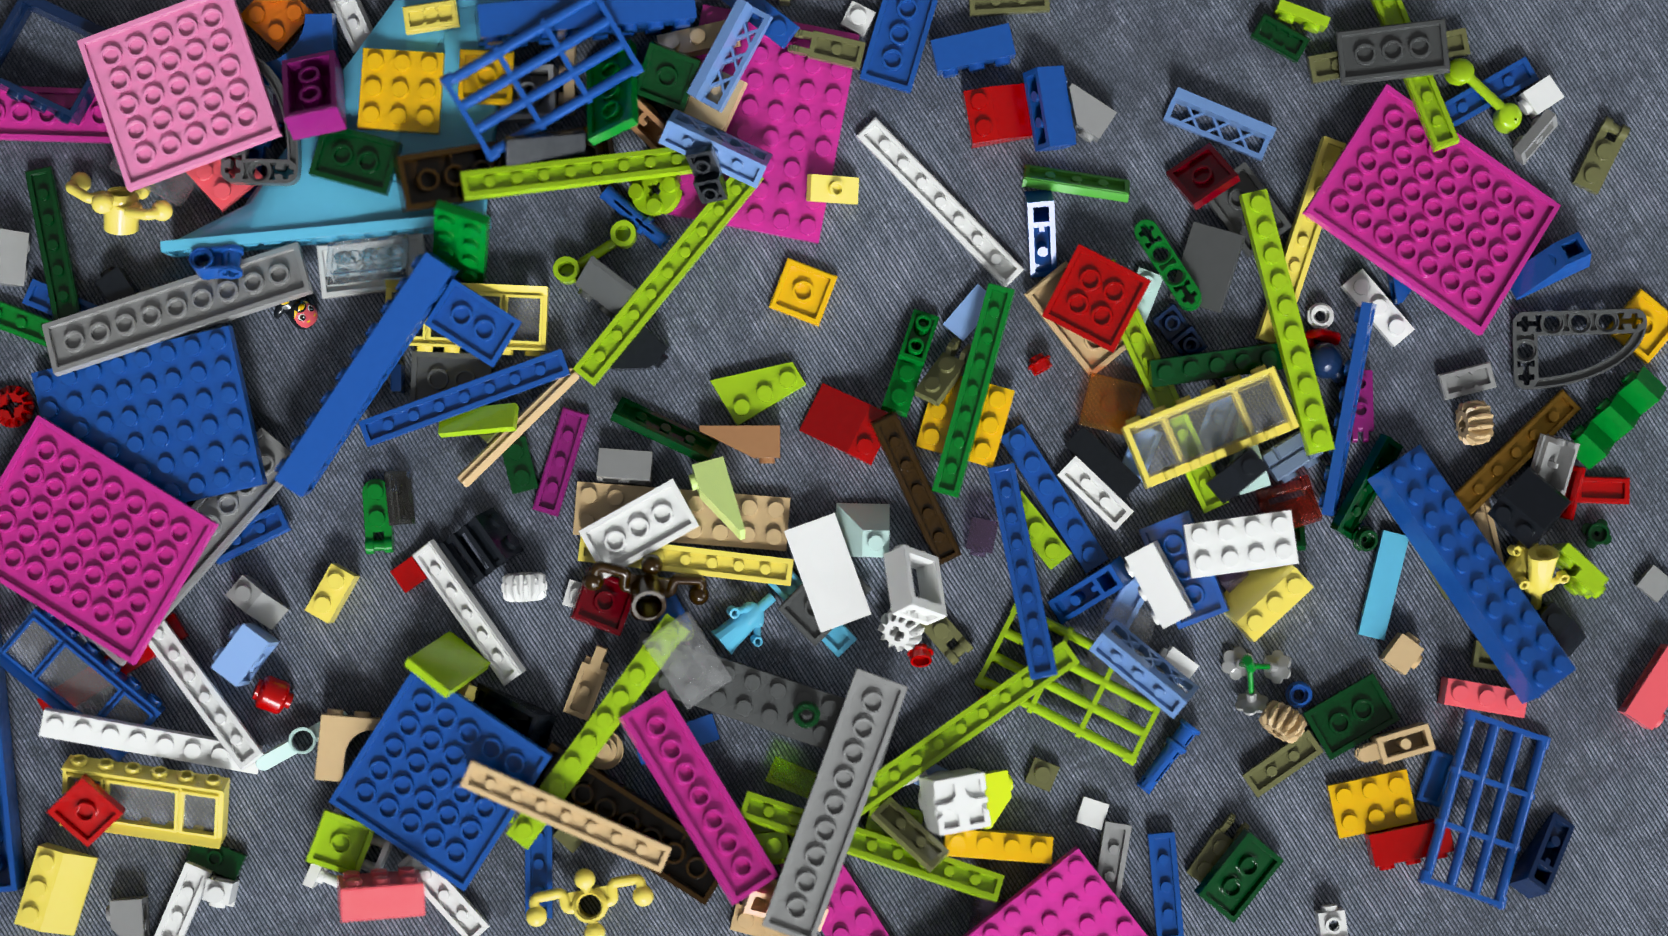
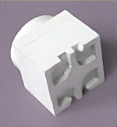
[918,767,991,836]

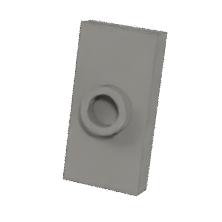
[1436,361,1497,401]

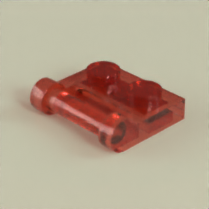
[1255,474,1322,528]

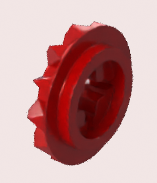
[0,385,34,428]

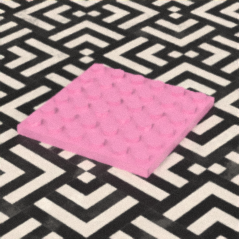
[77,0,282,192]

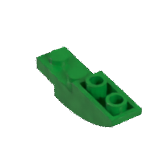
[881,309,939,418]

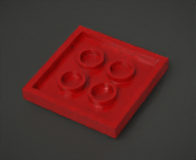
[1042,244,1151,353]

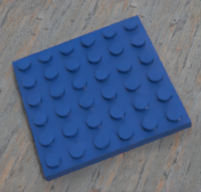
[328,671,553,891]

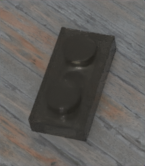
[384,470,415,526]

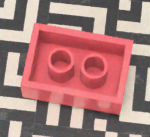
[337,866,425,922]

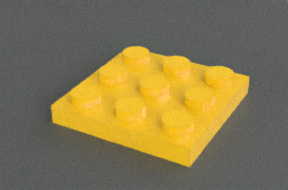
[357,48,446,135]
[915,376,1015,468]

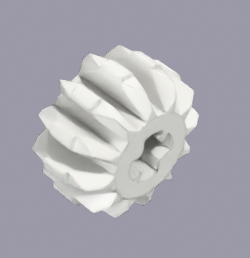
[501,572,547,602]
[878,608,925,652]

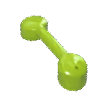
[1444,58,1522,134]
[553,220,637,285]

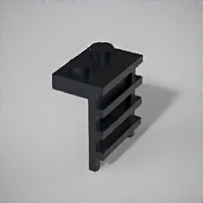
[439,507,524,589]

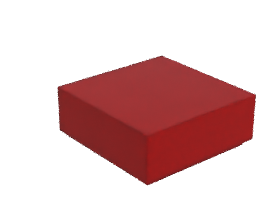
[390,556,427,593]

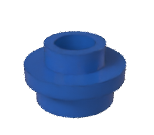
[1285,681,1312,708]

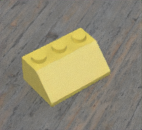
[1223,565,1314,642]
[14,842,98,936]

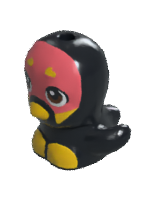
[274,298,318,330]

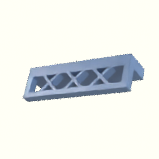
[687,0,773,113]
[1162,87,1277,161]
[658,109,772,189]
[1089,619,1199,719]

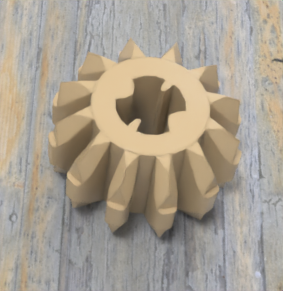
[1454,400,1495,446]
[1259,700,1307,743]

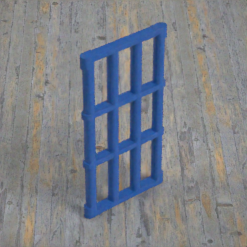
[439,0,644,163]
[1417,709,1551,909]

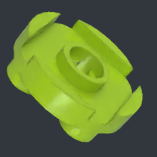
[628,175,682,217]

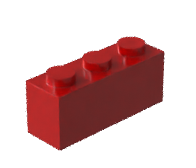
[1364,818,1455,870]

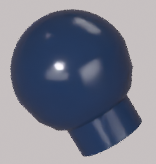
[1309,342,1346,383]

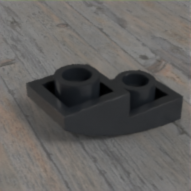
[685,144,728,204]

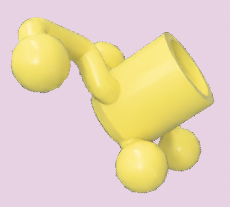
[65,172,173,235]
[526,868,654,936]

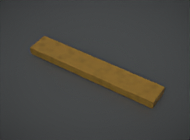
[1454,389,1581,516]

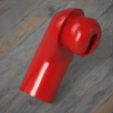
[1304,328,1341,349]

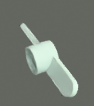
[255,711,348,771]

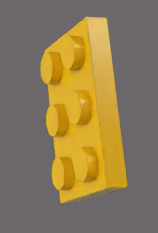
[1326,768,1418,839]

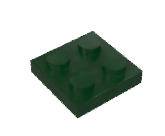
[637,41,702,112]

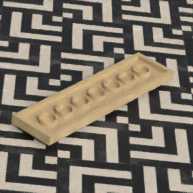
[573,481,791,551]

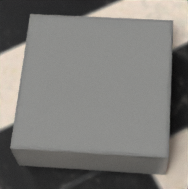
[1634,565,1668,602]

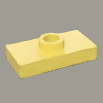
[402,0,461,35]
[806,174,859,205]

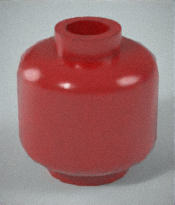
[251,675,294,714]

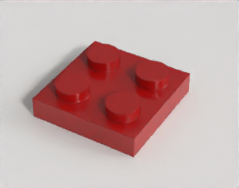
[47,774,126,847]

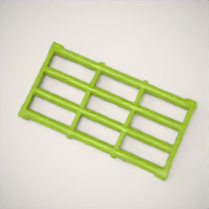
[974,602,1161,766]

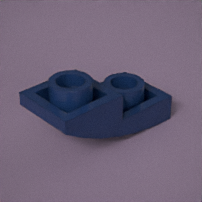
[1150,303,1208,355]

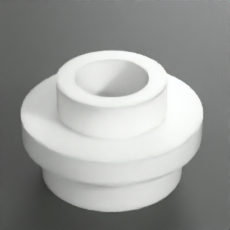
[1307,303,1334,329]

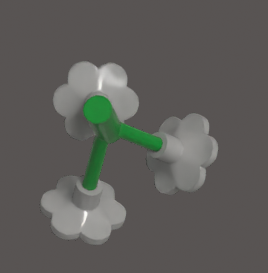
[1221,646,1291,716]

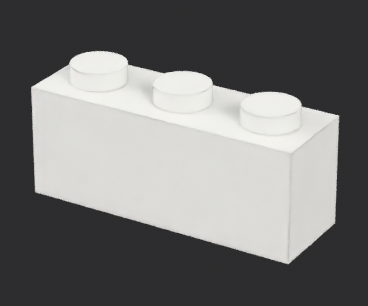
[1125,540,1195,629]

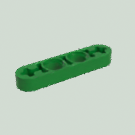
[1134,219,1202,311]

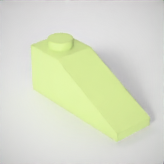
[688,456,745,540]

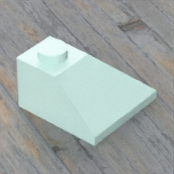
[836,503,890,557]

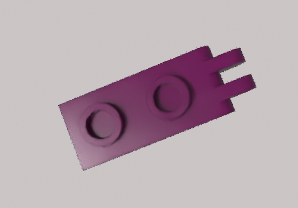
[1344,370,1374,443]

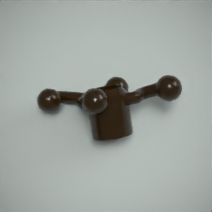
[583,554,709,621]

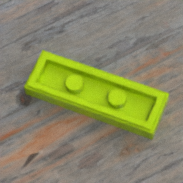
[438,403,519,438]

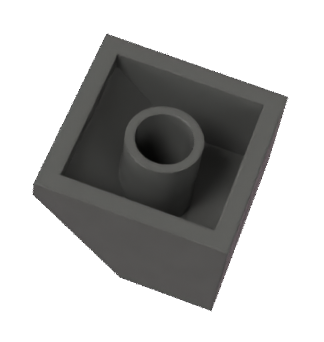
[575,256,637,318]

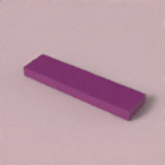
[532,407,589,517]

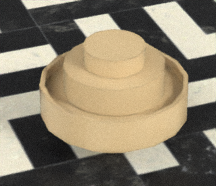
[590,732,625,770]

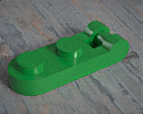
[362,479,394,554]

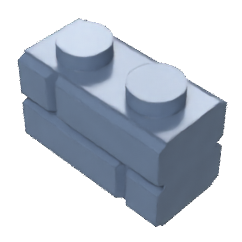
[1261,429,1323,483]

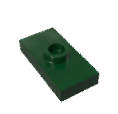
[1250,13,1310,63]
[186,845,247,881]

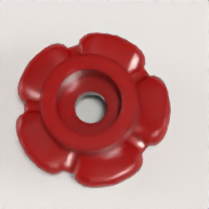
[1027,353,1053,376]
[907,643,934,667]

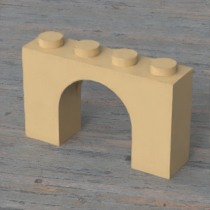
[315,708,384,782]

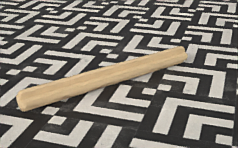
[457,367,579,487]

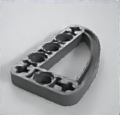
[221,56,302,186]
[1511,309,1647,390]

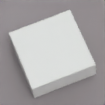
[1075,796,1109,830]

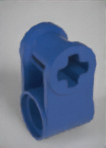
[189,244,244,280]

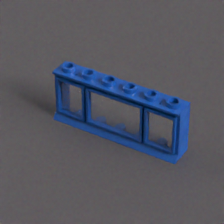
[0,607,166,762]

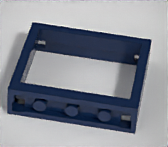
[0,0,107,125]

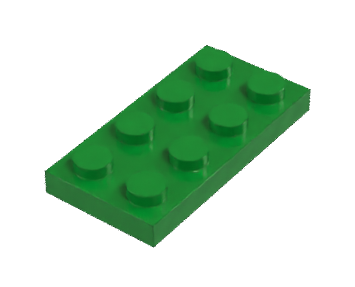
[586,39,638,145]
[433,200,491,284]

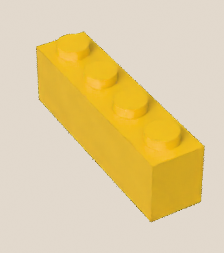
[943,829,1054,864]

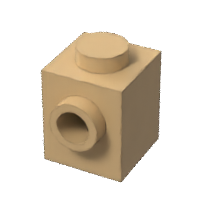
[1379,632,1424,675]

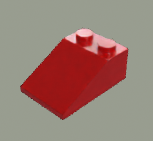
[962,83,1033,149]
[799,383,888,466]

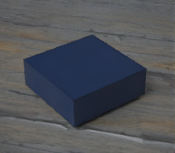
[390,364,405,393]

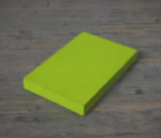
[404,631,491,698]

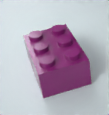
[282,50,347,140]

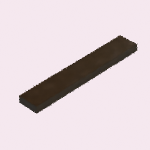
[870,411,962,565]

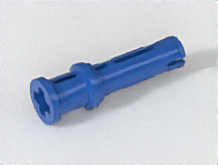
[1136,718,1201,794]

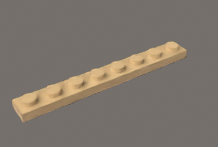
[460,759,672,873]

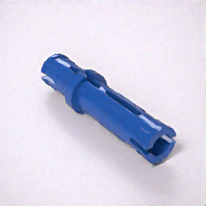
[600,185,671,249]

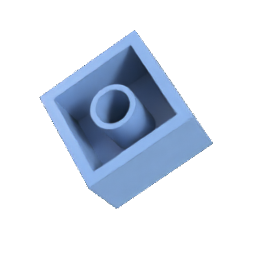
[210,622,280,687]

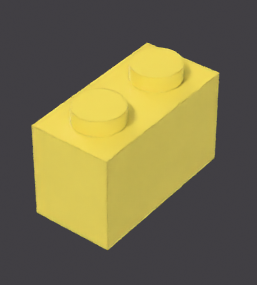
[305,563,360,623]

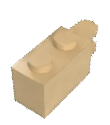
[1353,722,1436,765]

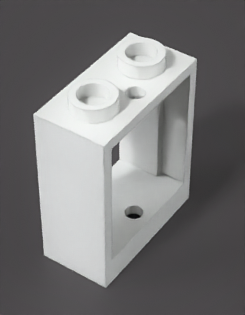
[883,544,947,625]

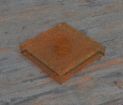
[1077,372,1143,435]

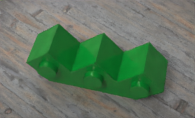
[1569,366,1667,470]

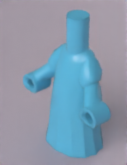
[711,593,776,655]

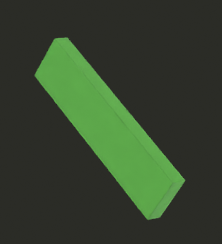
[1022,164,1130,203]

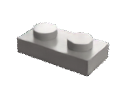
[1513,109,1558,165]

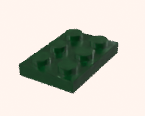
[308,128,403,196]
[1302,673,1400,760]
[1194,828,1284,923]

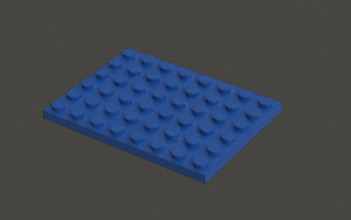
[31,326,267,503]

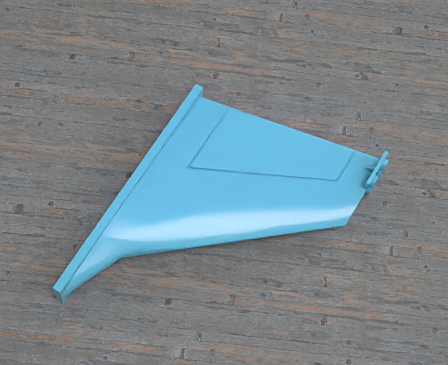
[160,0,513,258]

